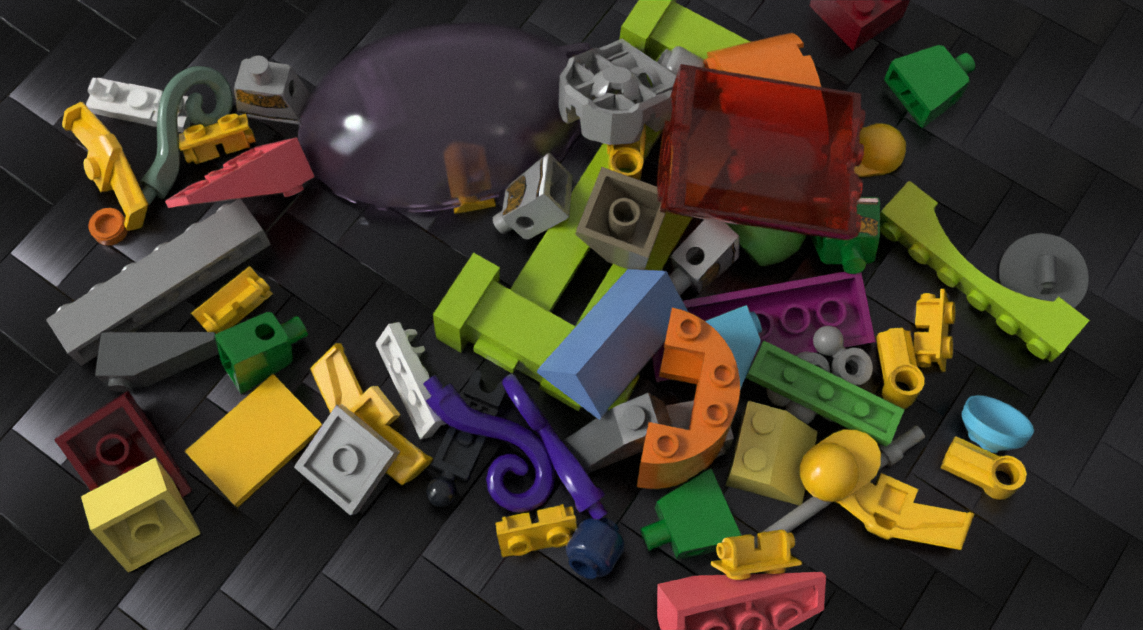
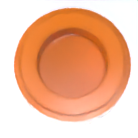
[88,208,128,246]

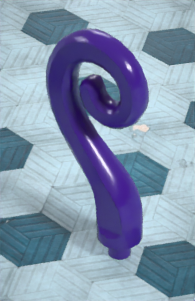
[502,374,608,519]
[423,375,555,513]

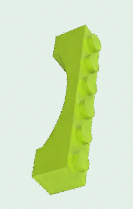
[880,181,1090,362]

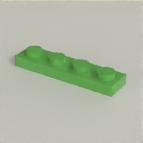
[745,341,905,447]

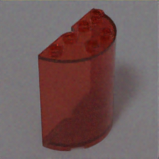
[657,64,865,241]

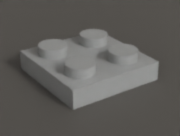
[294,405,400,515]

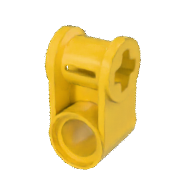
[607,124,646,180]

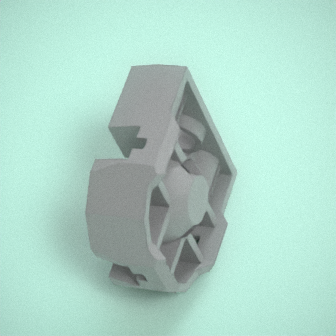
[558,39,695,145]

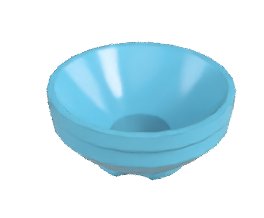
[962,395,1034,453]

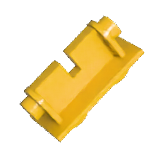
[178,113,256,164]
[191,266,273,334]
[913,289,955,372]
[495,504,577,557]
[711,529,802,580]

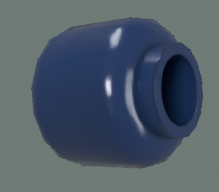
[566,517,624,579]

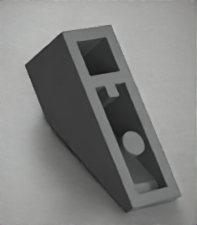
[95,332,219,392]
[562,393,673,474]

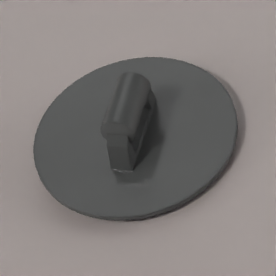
[999,233,1089,308]

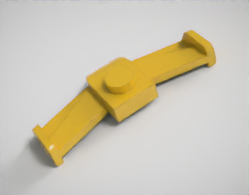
[62,102,148,231]
[310,343,434,485]
[837,473,975,550]

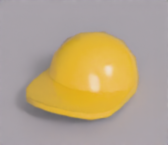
[830,123,906,177]
[800,430,881,502]

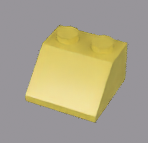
[725,401,817,506]
[81,458,201,573]

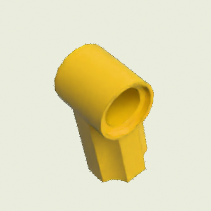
[876,328,925,409]
[941,436,1027,500]

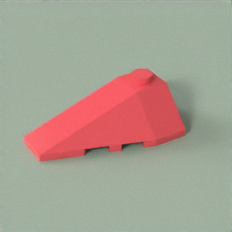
[165,137,315,208]
[657,572,826,630]

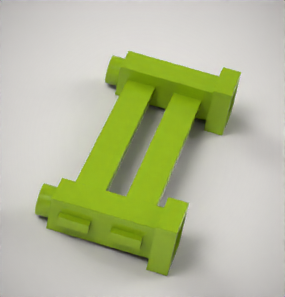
[433,0,750,411]

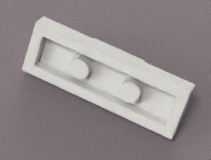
[86,77,191,133]
[375,322,446,440]

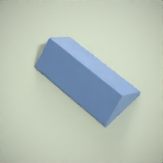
[537,269,688,420]

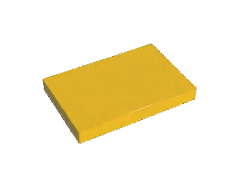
[185,374,322,508]

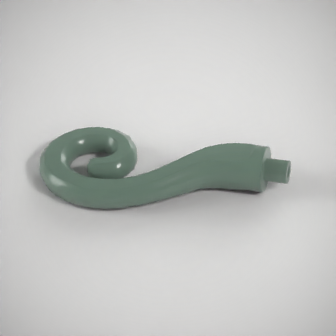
[140,66,233,205]

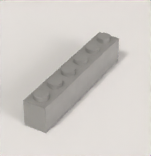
[46,199,271,366]

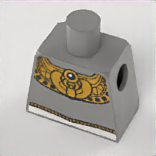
[234,56,311,125]
[493,153,573,239]
[669,212,740,296]

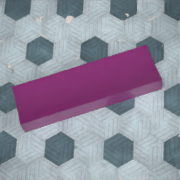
[650,272,875,383]

